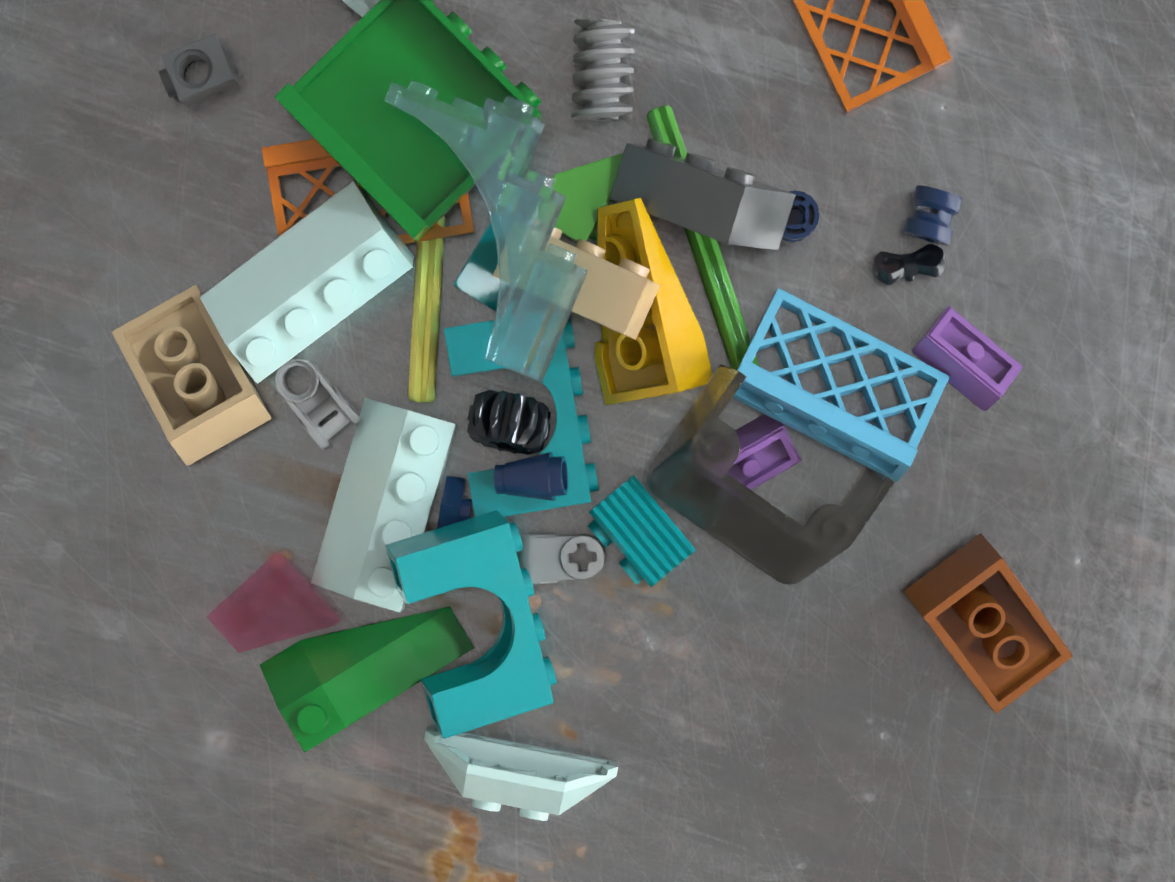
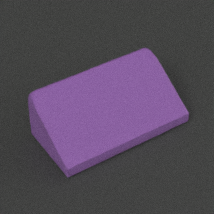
[912,306,1023,411]
[690,414,802,508]

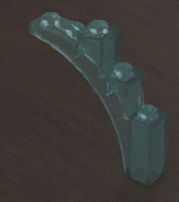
[384,80,588,382]

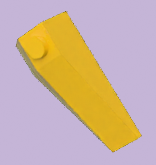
[595,198,714,405]

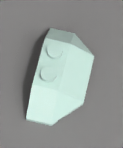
[424,725,618,821]

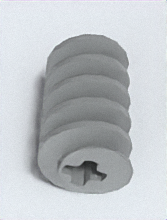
[571,19,635,122]

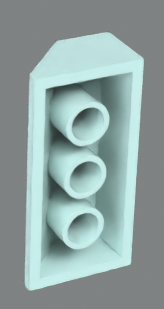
[200,180,414,384]
[311,398,458,612]

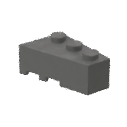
[610,138,796,250]

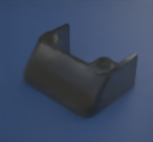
[647,364,895,585]

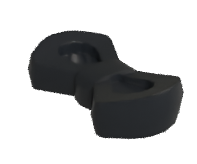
[873,244,946,285]

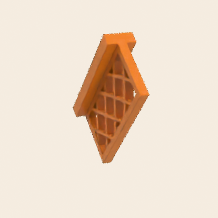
[793,0,953,112]
[261,139,475,244]

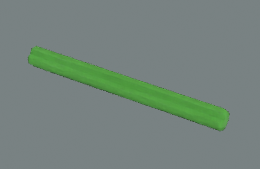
[646,105,760,374]

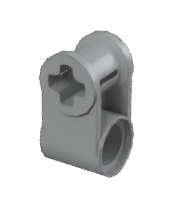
[275,358,361,450]
[517,534,607,584]

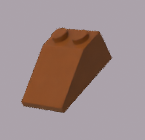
[903,533,1073,714]

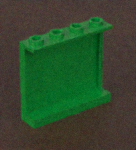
[274,0,542,243]

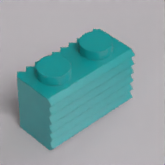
[587,475,696,587]

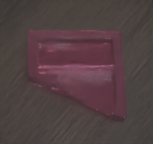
[206,551,342,653]

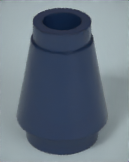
[494,452,568,501]

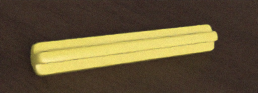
[408,216,446,403]

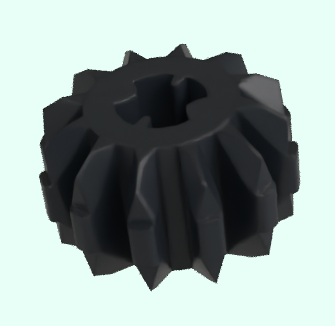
[467,390,551,455]

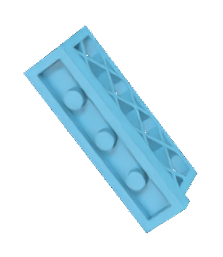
[725,288,950,482]

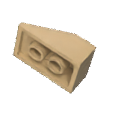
[112,285,272,466]

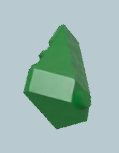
[259,606,475,753]

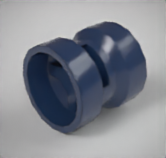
[902,185,963,246]
[782,190,820,243]

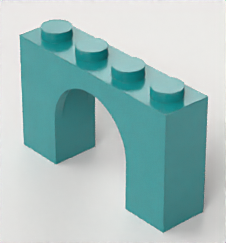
[444,309,599,517]
[385,510,557,739]

